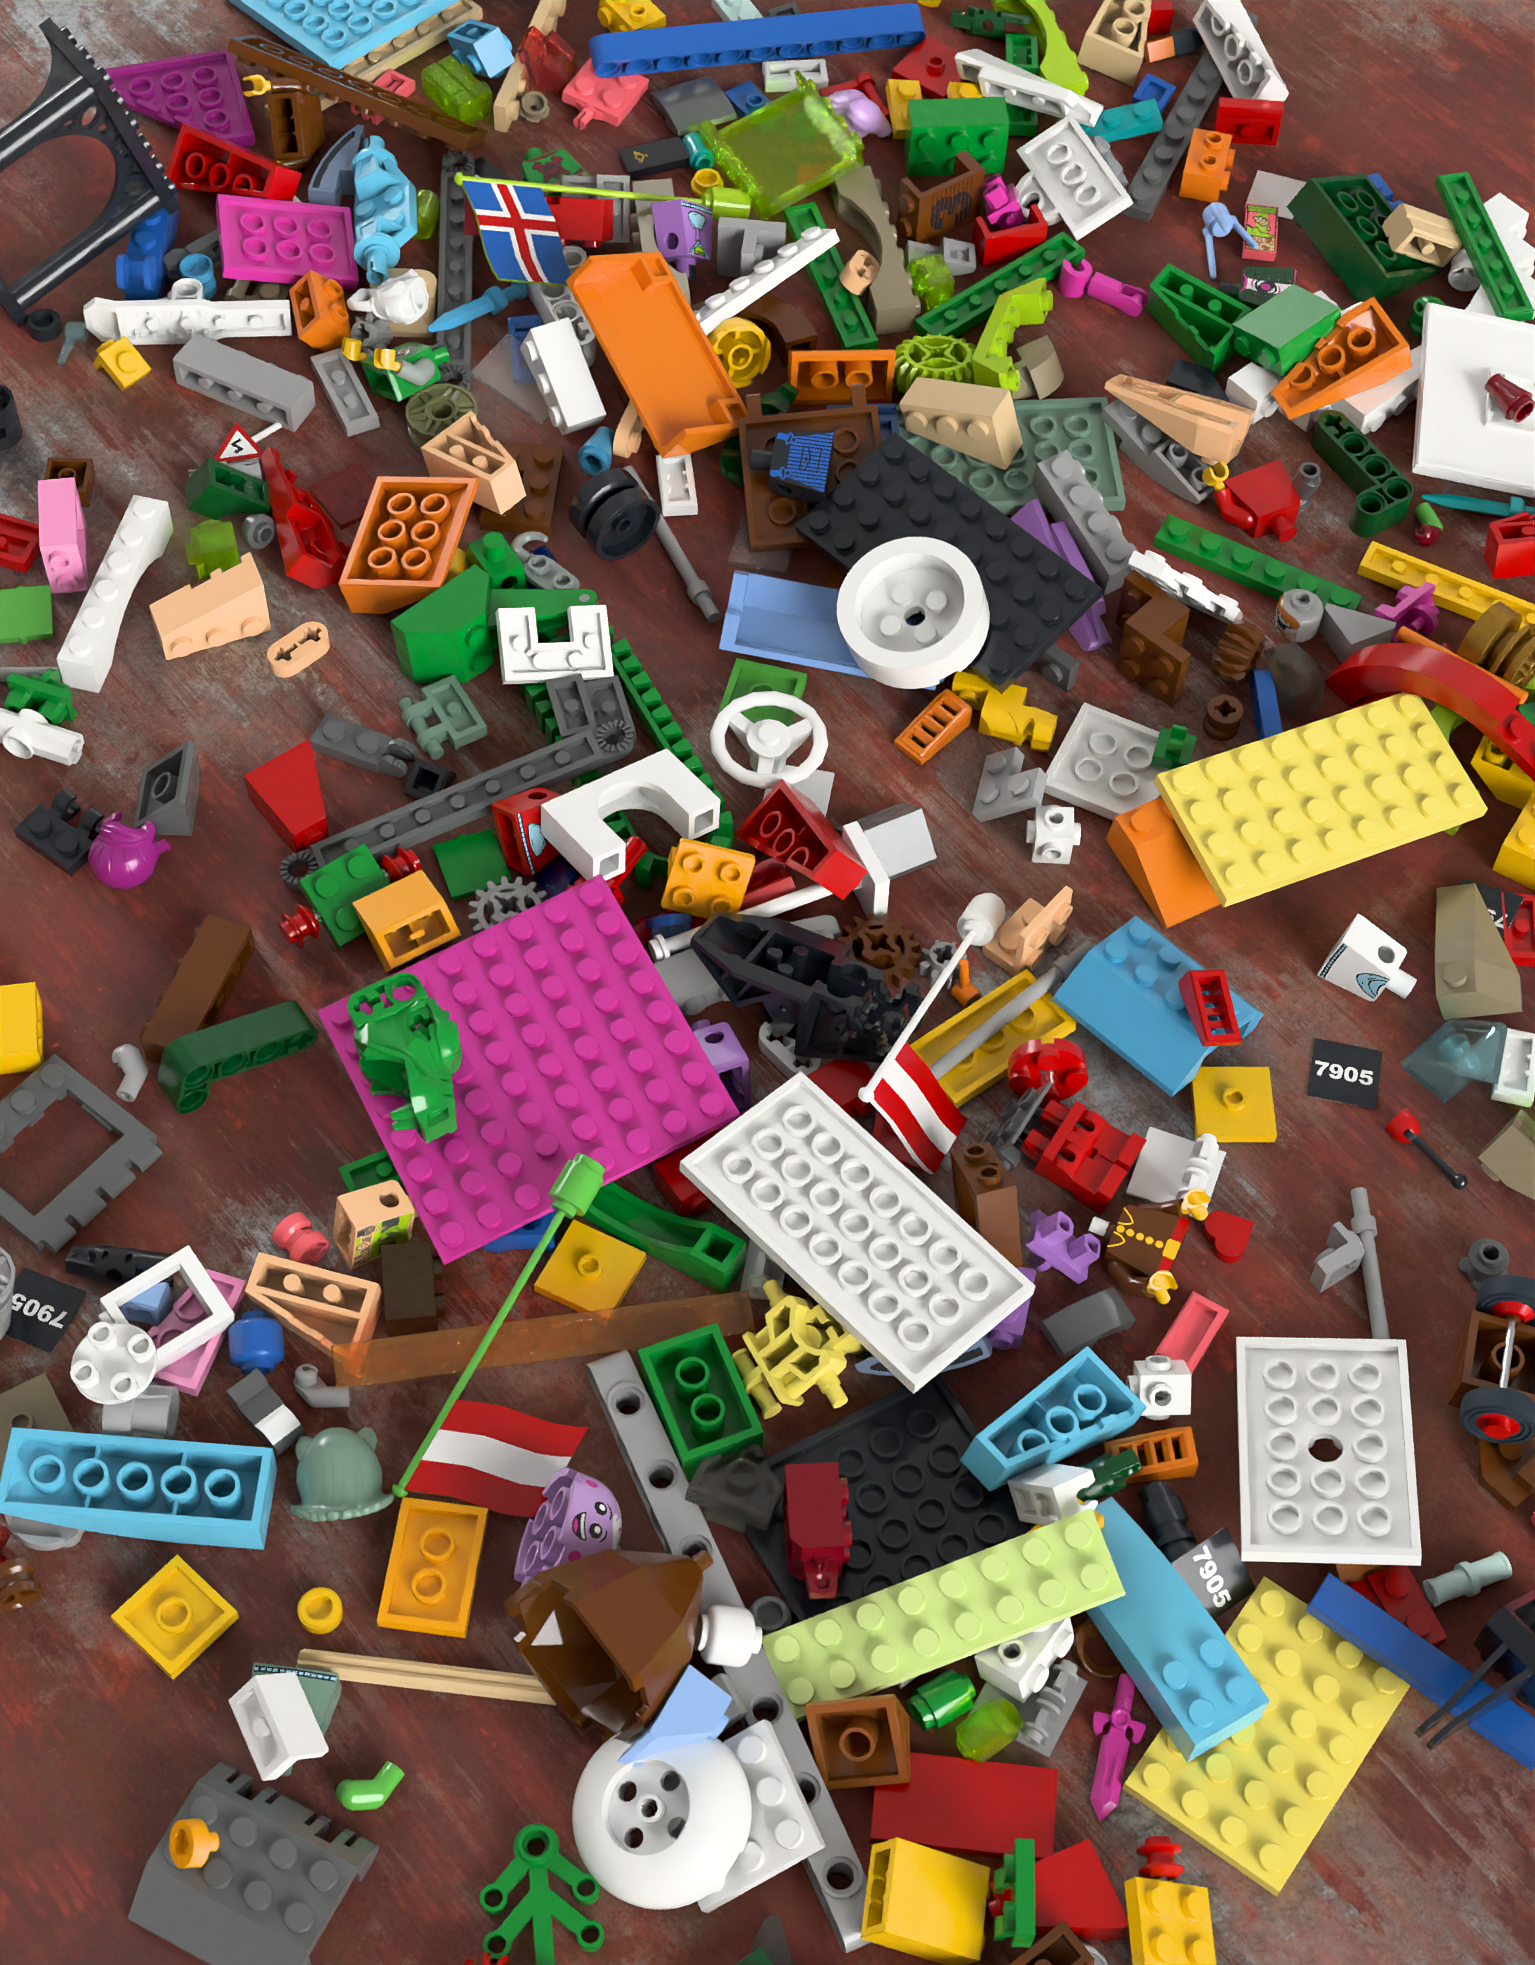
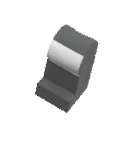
[226,1368,306,1456]

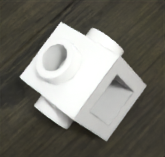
[1026,805,1081,864]
[1126,1355,1191,1420]

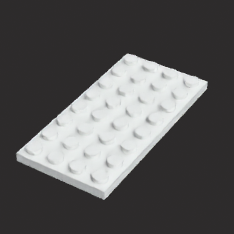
[679,1071,1035,1394]

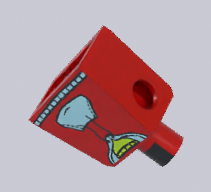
[491,787,561,877]

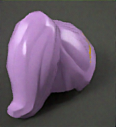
[820,89,892,144]

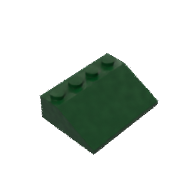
[1286,173,1441,303]

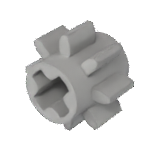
[351,312,393,352]
[919,940,967,989]

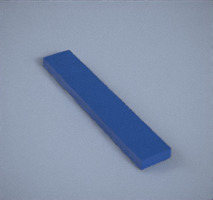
[1305,1573,1535,1770]

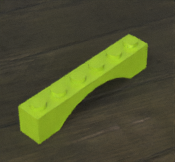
[990,0,1089,97]

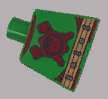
[521,147,591,197]

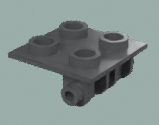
[981,1081,1053,1172]

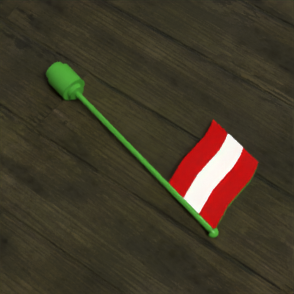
[392,1153,605,1518]

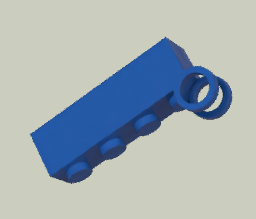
[116,184,180,301]

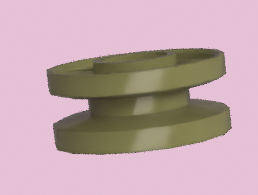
[406,383,479,453]

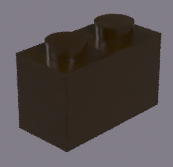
[381,1241,446,1339]

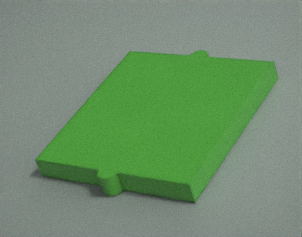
[0,585,54,644]

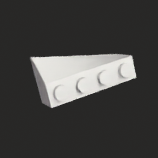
[1193,0,1289,101]

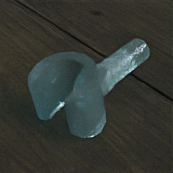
[56,321,88,365]

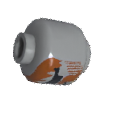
[1273,589,1324,642]

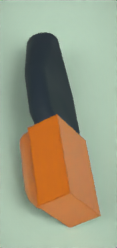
[1144,28,1205,62]

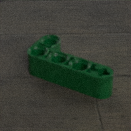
[1311,410,1414,538]
[157,1001,319,1114]

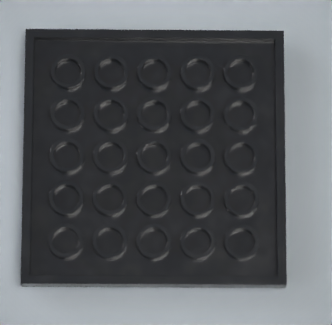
[717,1373,1037,1697]

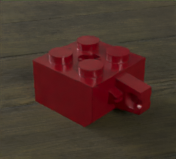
[782,1462,852,1599]

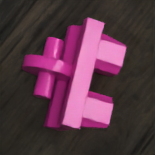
[983,173,1024,229]
[1374,581,1439,643]

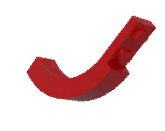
[1324,643,1535,782]

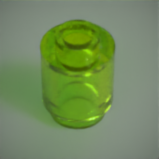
[413,190,440,239]
[956,1698,1023,1763]

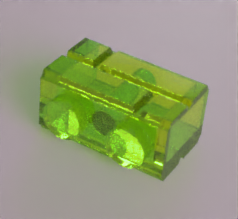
[421,55,492,124]

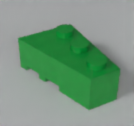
[1148,263,1253,377]

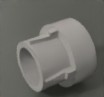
[102,1382,180,1440]

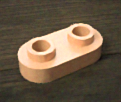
[613,400,646,458]

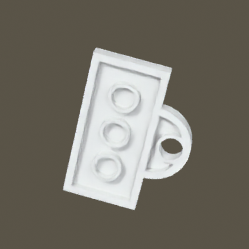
[1016,114,1133,241]

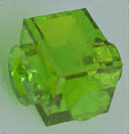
[185,520,240,578]

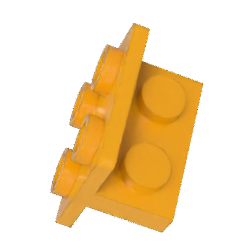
[661,838,755,919]

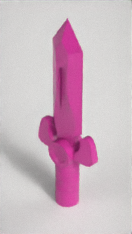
[1090,1673,1146,1823]

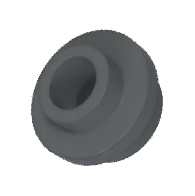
[241,514,275,549]

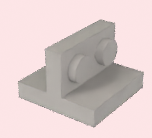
[717,217,786,277]

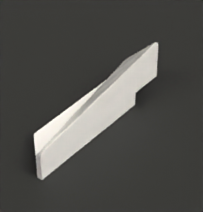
[955,49,1103,127]

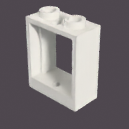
[98,1245,234,1374]

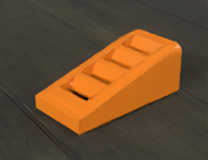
[894,688,972,766]
[1103,1426,1198,1483]

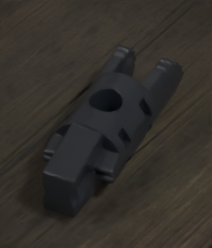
[65,1245,174,1289]

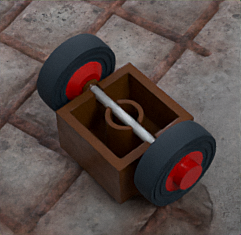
[1447,1275,1535,1444]

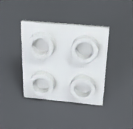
[1126,1127,1226,1217]

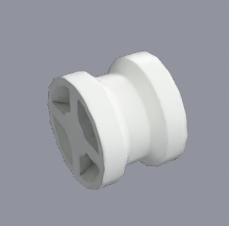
[1448,249,1481,291]

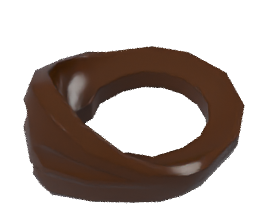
[1069,1620,1126,1679]

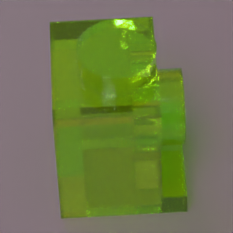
[909,253,955,310]

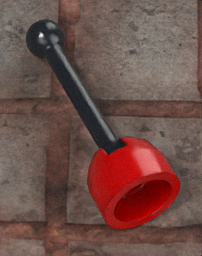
[1384,1108,1468,1190]

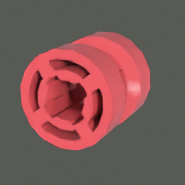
[271,1212,330,1266]

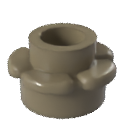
[519,91,550,123]

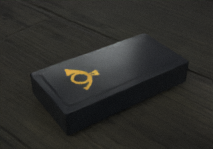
[619,136,690,180]

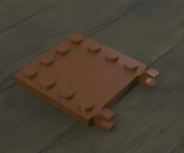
[738,383,882,552]

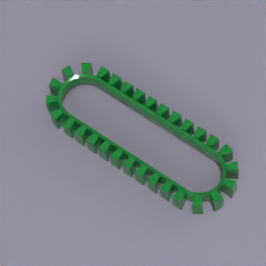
[519,625,733,890]

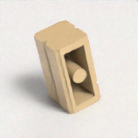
[1382,203,1462,267]

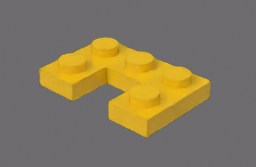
[885,79,982,139]

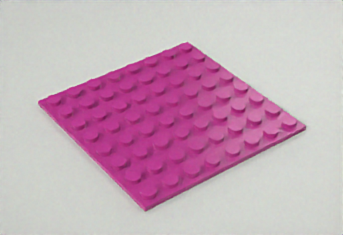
[317,874,741,1265]

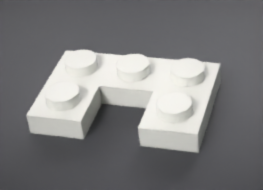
[495,605,614,684]

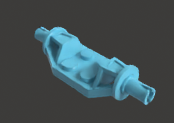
[352,136,417,285]

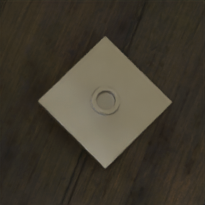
[0,1373,74,1480]

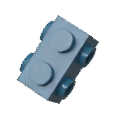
[446,19,515,79]

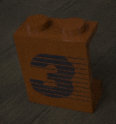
[896,150,985,244]

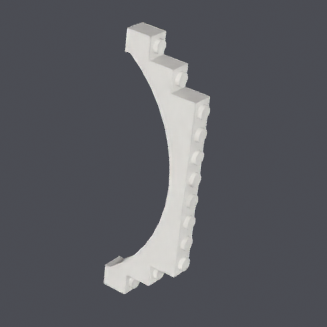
[1225,193,1535,435]

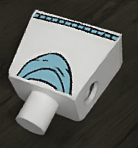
[1317,914,1417,1001]

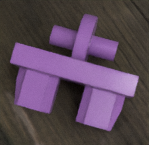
[1026,1209,1101,1284]

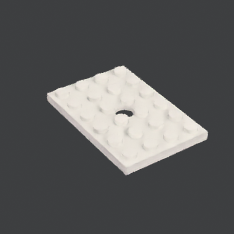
[1236,1337,1422,1566]

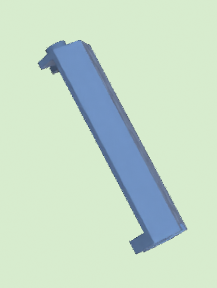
[719,570,945,691]

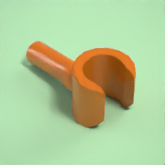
[950,959,982,1009]

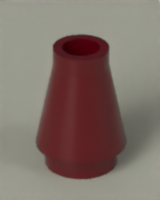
[1485,373,1535,423]

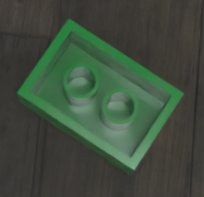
[904,97,1010,177]
[637,1322,764,1480]

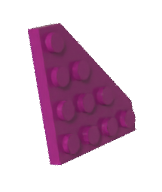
[105,49,256,146]

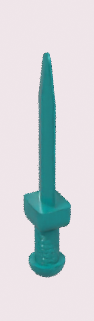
[1422,494,1535,518]

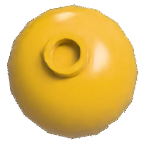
[706,317,771,389]

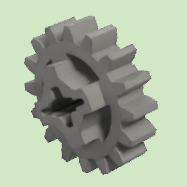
[468,876,547,935]

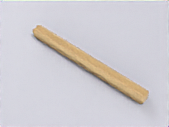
[297,1648,557,1705]

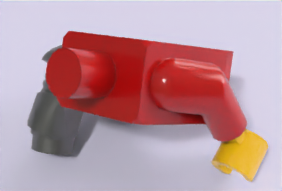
[1202,459,1322,543]

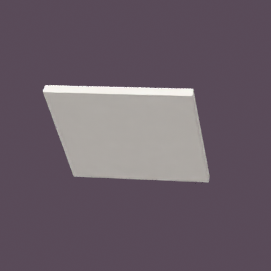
[1412,302,1535,498]

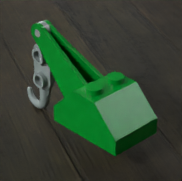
[390,531,598,684]

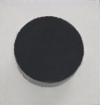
[26,309,63,342]

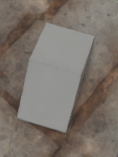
[1318,603,1396,662]

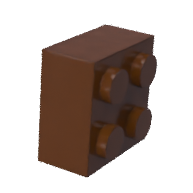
[44,457,96,507]

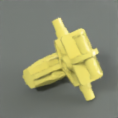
[731,1279,868,1419]

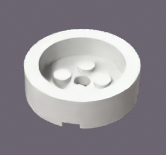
[837,537,990,689]

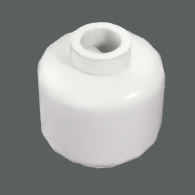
[693,1605,762,1667]

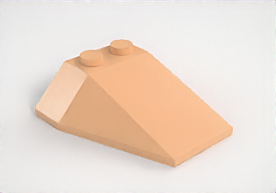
[1104,374,1256,466]

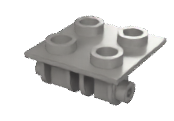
[968,1660,1088,1759]

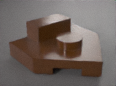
[1475,1435,1535,1513]

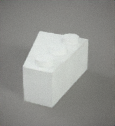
[519,317,606,436]

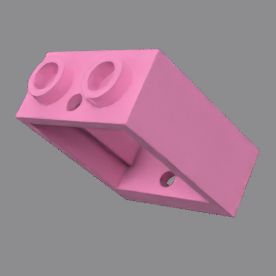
[38,477,88,594]

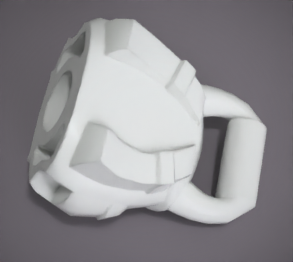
[347,268,429,325]

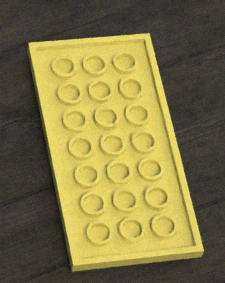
[1154,692,1488,908]

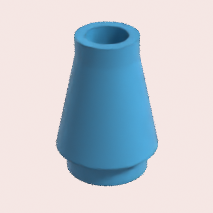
[578,426,615,475]

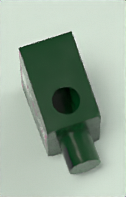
[1219,266,1298,310]

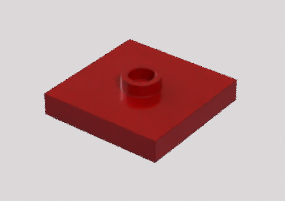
[891,36,969,99]

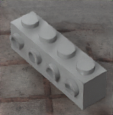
[1032,450,1138,596]

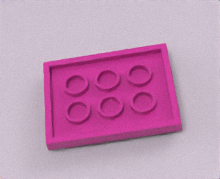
[216,194,359,290]

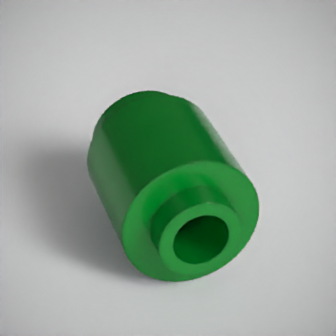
[906,1669,976,1732]

